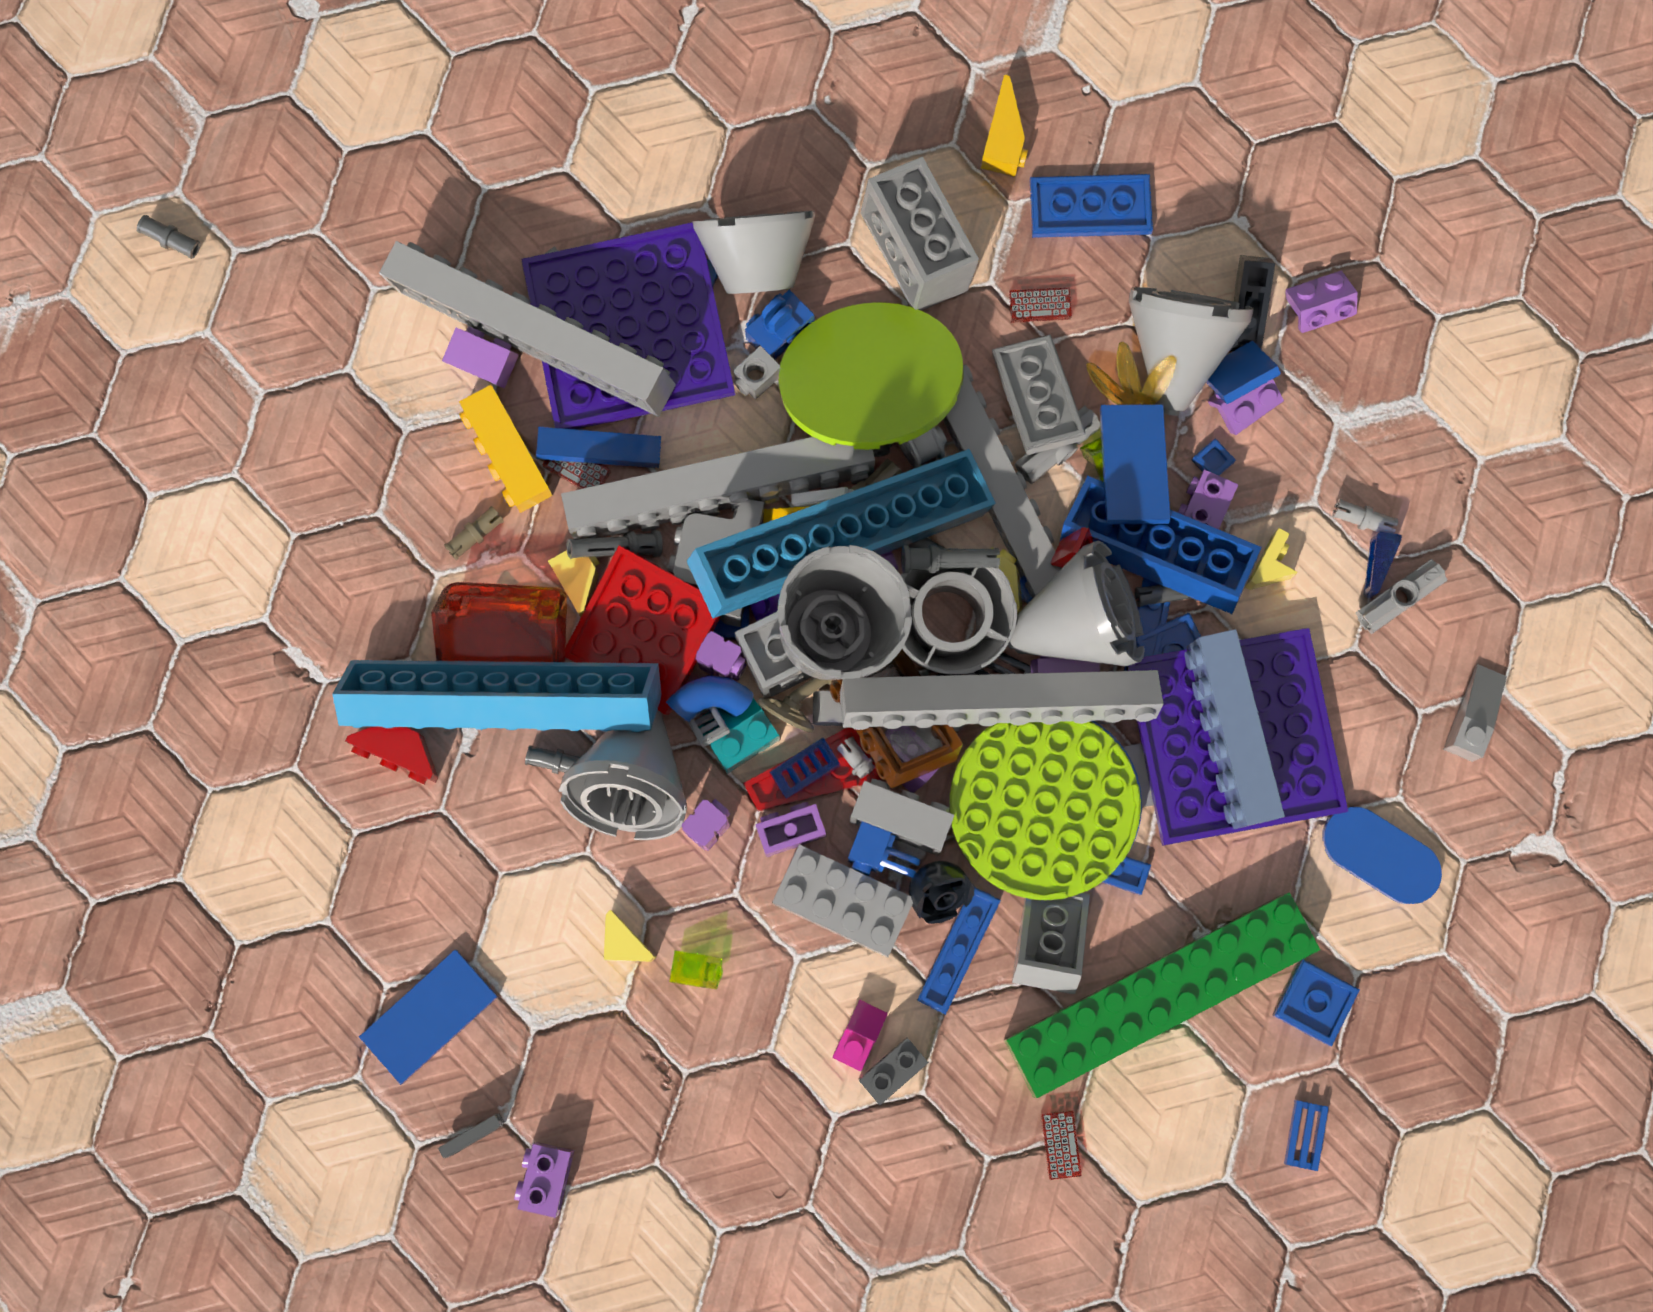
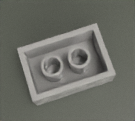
[850,779,954,856]

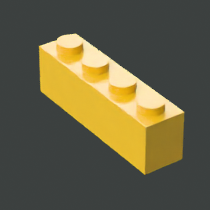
[458,385,553,513]

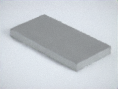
[992,335,1086,455]

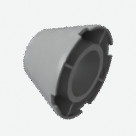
[693,211,815,294]
[901,548,1017,675]

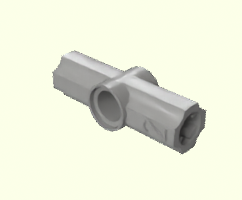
[1015,406,1101,485]
[1356,559,1448,634]

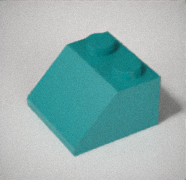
[695,698,780,774]

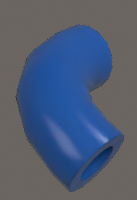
[666,676,754,722]

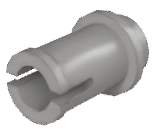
[837,737,875,779]

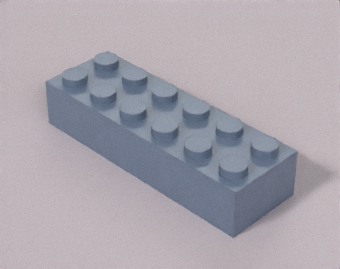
[1185,629,1285,829]

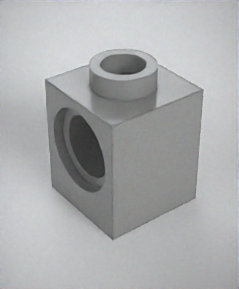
[734,346,780,400]

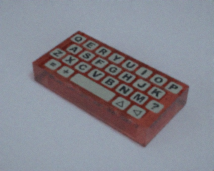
[1009,287,1072,323]
[542,460,611,489]
[1040,1110,1082,1180]

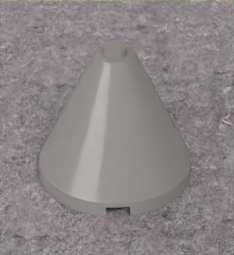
[1128,287,1254,416]
[1008,541,1145,666]
[559,710,687,840]

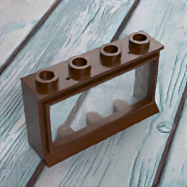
[830,649,963,789]

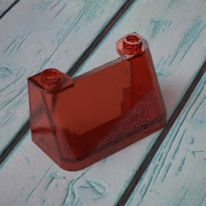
[431,582,567,662]

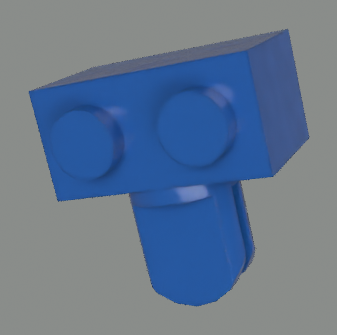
[745,289,814,360]
[848,821,921,878]

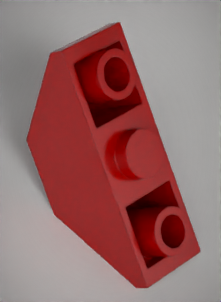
[345,726,438,785]

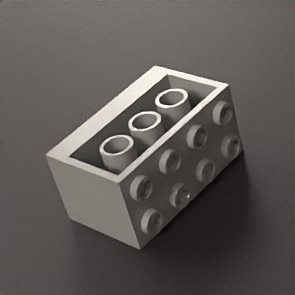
[860,156,979,311]
[735,611,836,698]

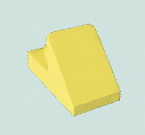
[1245,528,1297,590]

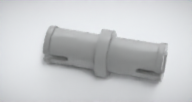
[1332,498,1398,537]

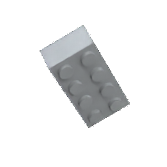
[772,844,913,958]

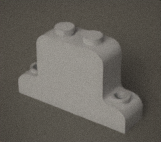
[668,500,764,627]

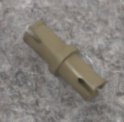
[444,506,504,560]

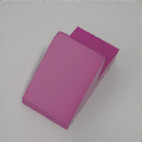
[832,999,888,1072]

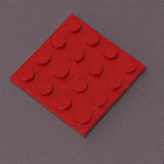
[562,545,722,715]

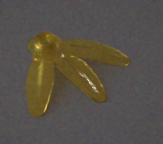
[1086,342,1177,405]

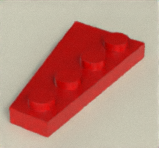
[743,727,883,812]

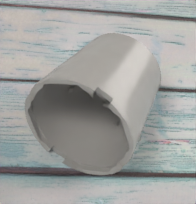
[778,545,912,680]

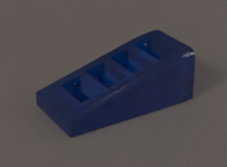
[1363,531,1402,598]
[770,738,840,799]

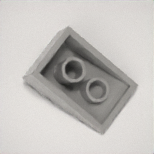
[1012,893,1090,994]

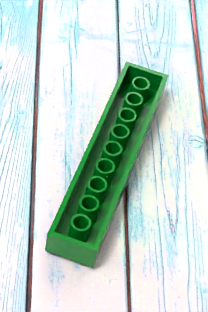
[1004,892,1321,1099]

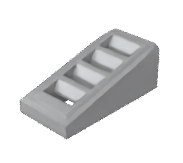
[687,707,730,748]

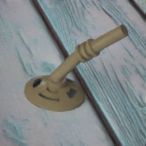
[757,678,832,732]

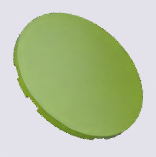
[779,302,964,450]
[949,721,1141,900]

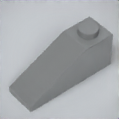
[1443,664,1507,762]

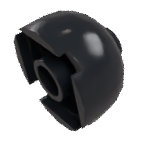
[909,861,974,924]

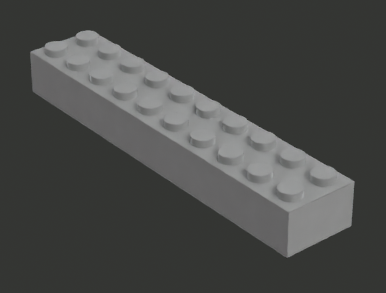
[379,241,676,417]
[561,437,875,539]

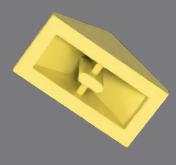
[604,910,656,962]

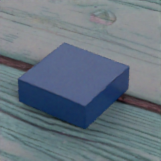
[1192,438,1236,476]

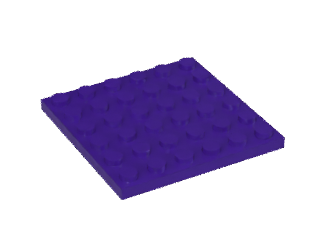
[521,222,736,430]
[1126,628,1348,846]

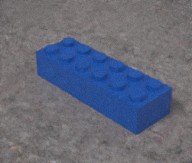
[1060,475,1262,615]

